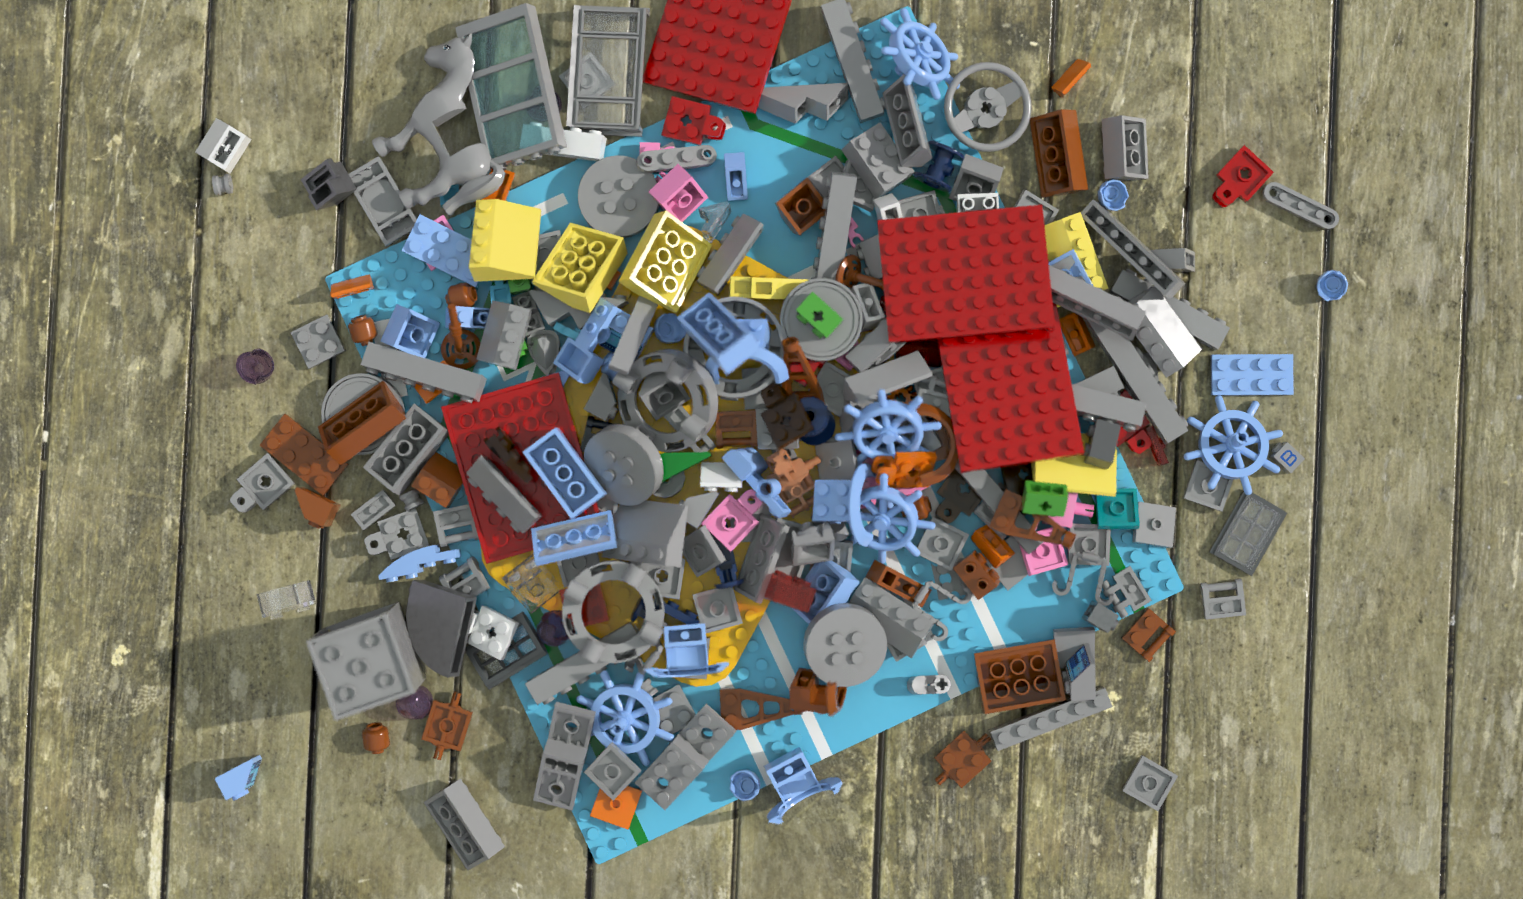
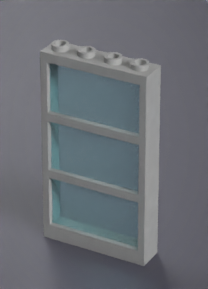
[455,3,567,170]

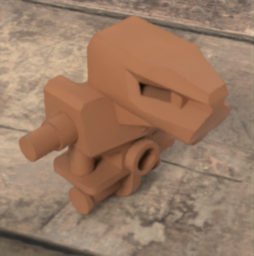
[766,449,821,518]

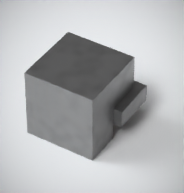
[301,158,357,210]

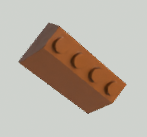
[1030,109,1088,198]
[318,381,406,465]

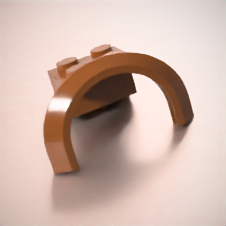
[915,403,958,487]
[790,668,847,717]

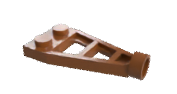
[782,337,825,403]
[989,489,1076,549]
[720,688,803,730]

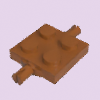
[421,691,473,760]
[934,731,991,788]

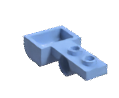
[553,297,619,384]
[722,447,792,518]

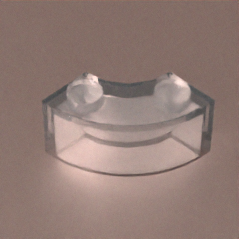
[257,580,316,620]

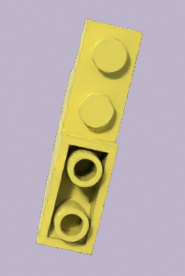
[729,276,810,299]

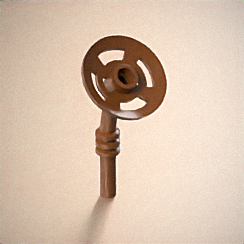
[836,254,884,291]
[441,304,481,369]

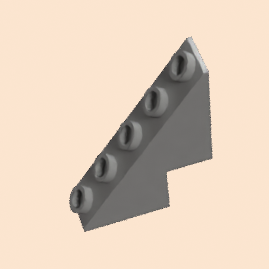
[758,83,848,124]
[529,287,629,330]

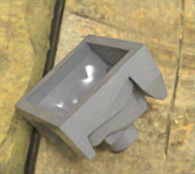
[791,522,835,566]

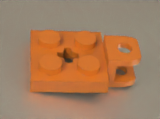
[871,452,937,488]

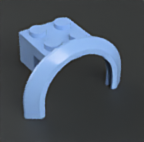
[705,319,789,384]
[812,463,877,547]
[645,623,729,678]
[764,747,842,824]

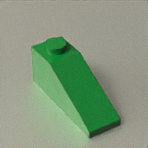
[658,451,712,482]

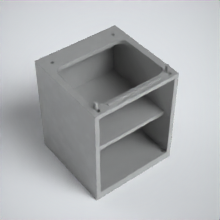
[306,602,427,721]

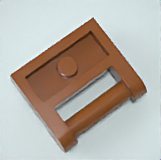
[716,410,758,449]
[1121,608,1176,663]

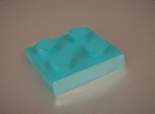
[1095,489,1140,529]

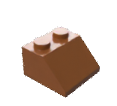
[775,177,825,235]
[411,452,463,508]
[295,487,341,529]

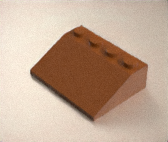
[974,639,1066,714]

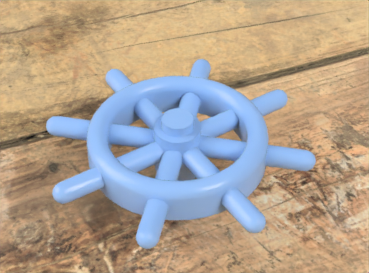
[880,8,960,100]
[835,389,941,466]
[1184,395,1283,495]
[847,473,935,564]
[576,670,674,766]

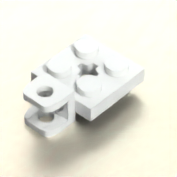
[467,605,519,660]

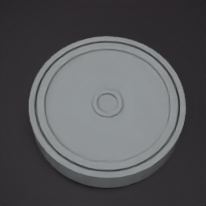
[578,155,659,238]
[780,278,863,362]
[321,373,405,455]
[584,424,664,506]
[803,603,887,687]

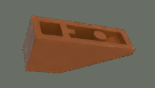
[866,560,932,608]

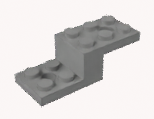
[533,702,596,811]
[635,703,737,810]

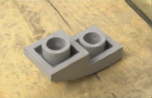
[512,291,546,338]

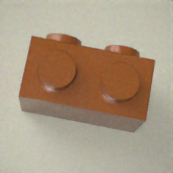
[953,550,1000,600]

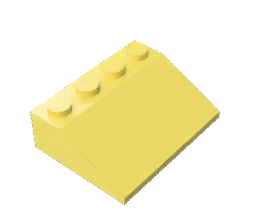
[469,199,541,282]
[618,211,712,313]
[1045,212,1108,307]
[532,222,628,313]
[1031,433,1117,497]

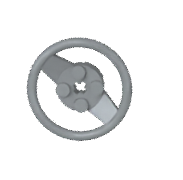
[944,62,1032,152]

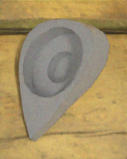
[527,330,560,375]

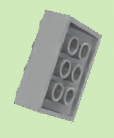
[602,500,688,567]

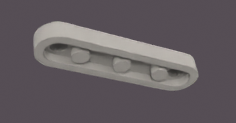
[636,145,717,173]
[1262,182,1339,230]

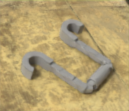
[1052,551,1114,606]
[911,580,972,641]
[624,621,667,675]

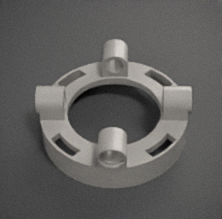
[683,297,785,401]
[612,349,718,452]
[562,560,664,663]

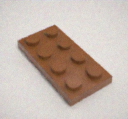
[260,414,349,496]

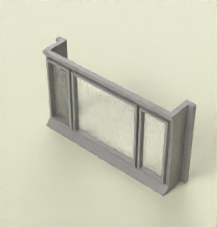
[566,5,650,137]

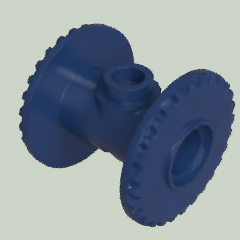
[914,141,965,192]
[789,397,836,446]

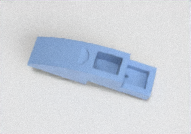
[379,544,461,583]

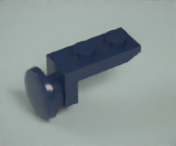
[710,523,744,589]
[631,596,700,625]

